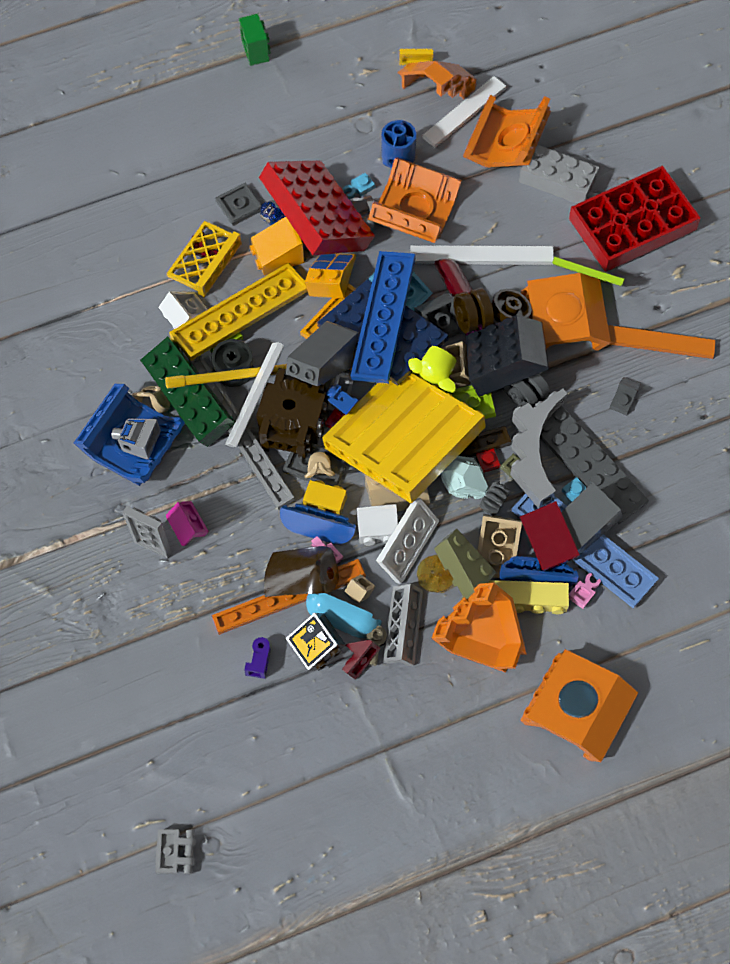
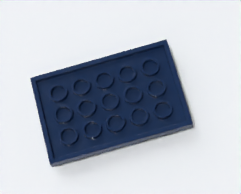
[317,279,449,386]

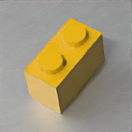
[303,480,347,515]

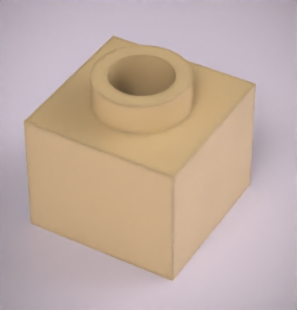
[345,574,376,603]

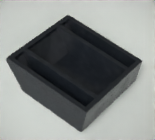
[466,315,549,397]

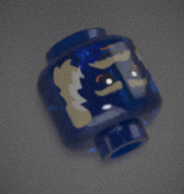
[260,200,286,226]

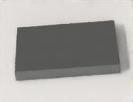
[282,444,348,486]

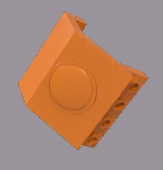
[462,95,551,167]
[368,157,462,243]
[521,273,611,351]

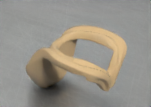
[132,386,170,413]
[305,452,335,478]

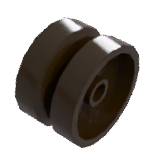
[453,288,494,333]
[491,289,532,324]

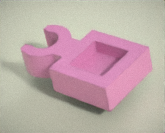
[569,573,601,609]

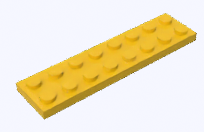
[169,263,308,361]

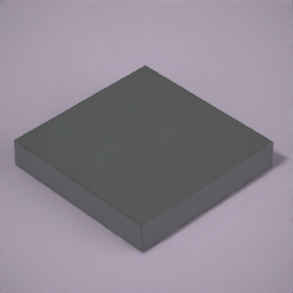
[215,182,263,226]

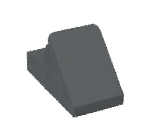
[609,377,641,416]

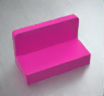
[166,501,209,546]

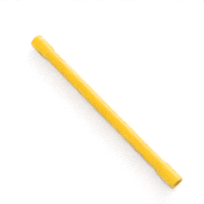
[165,364,287,389]

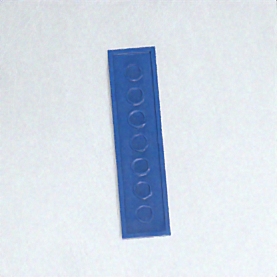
[351,251,416,384]

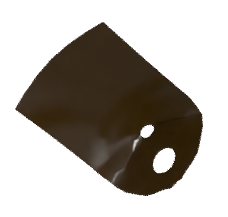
[264,546,339,597]

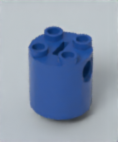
[381,120,416,168]

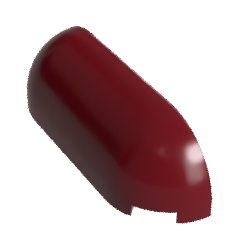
[434,258,472,297]

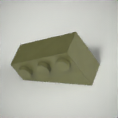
[434,528,497,599]

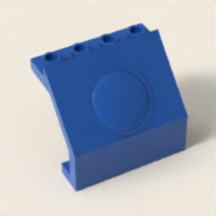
[73,384,185,486]

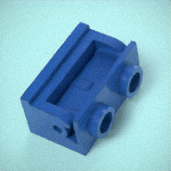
[326,384,358,415]

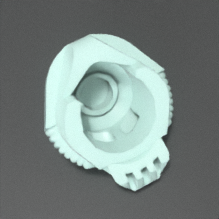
[441,456,489,499]

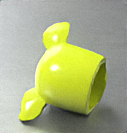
[408,346,457,393]

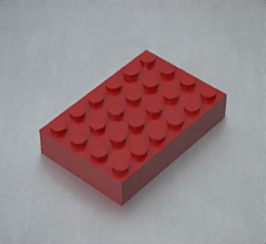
[259,160,375,255]
[569,165,701,272]

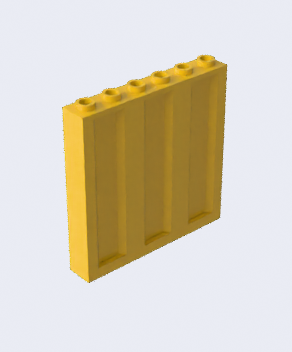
[322,373,486,504]

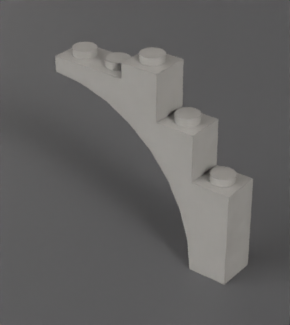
[510,389,568,509]

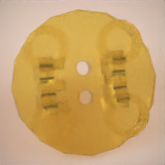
[417,555,454,593]

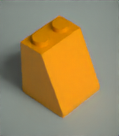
[249,217,304,276]

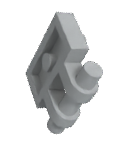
[155,829,196,874]

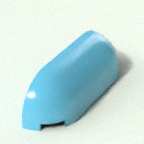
[306,593,382,638]

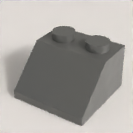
[414,293,462,338]

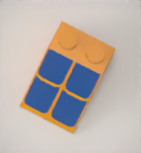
[305,253,356,298]

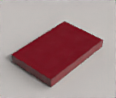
[520,501,580,572]

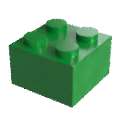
[239,14,271,66]

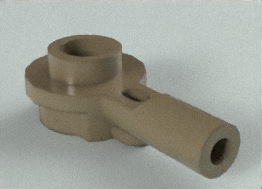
[367,626,387,666]

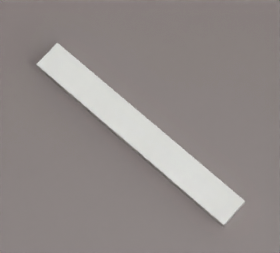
[410,246,554,265]

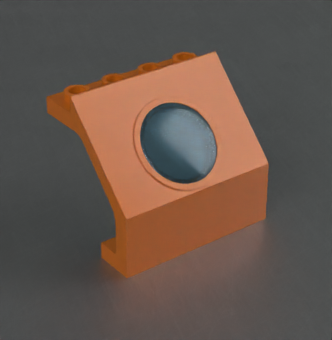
[520,649,638,762]

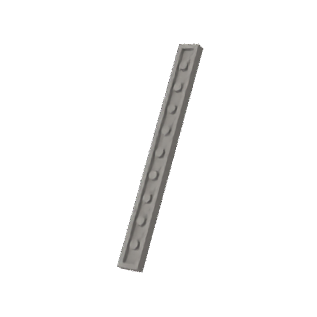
[191,355,295,510]

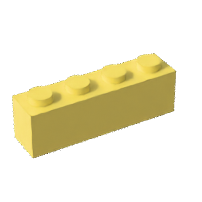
[488,580,569,614]

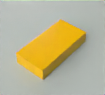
[399,49,433,65]

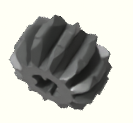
[480,481,510,515]

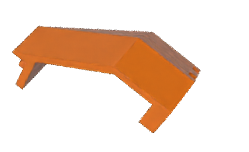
[397,61,477,99]
[431,583,527,673]

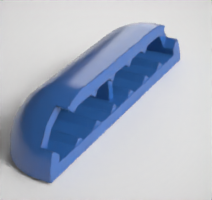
[280,503,356,544]
[500,556,579,587]

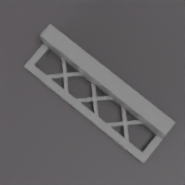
[383,584,423,666]

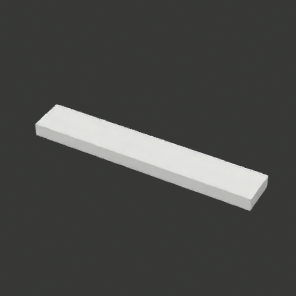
[423,76,506,148]
[225,342,284,447]

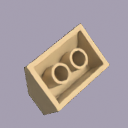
[365,474,430,512]

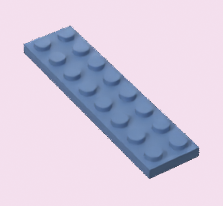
[511,494,659,609]

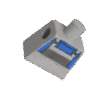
[112,419,161,460]

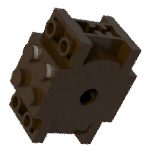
[257,368,329,459]

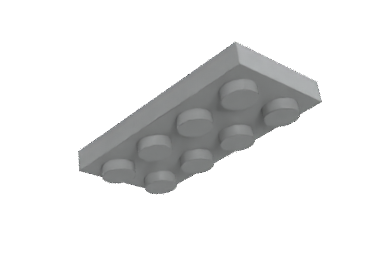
[122,506,172,558]

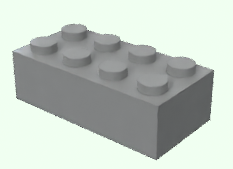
[519,145,599,204]

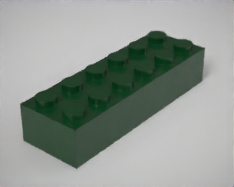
[140,336,235,447]

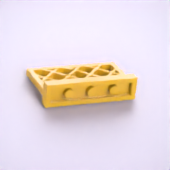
[166,221,242,297]

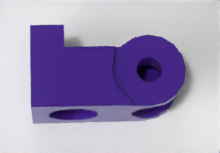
[244,637,271,679]

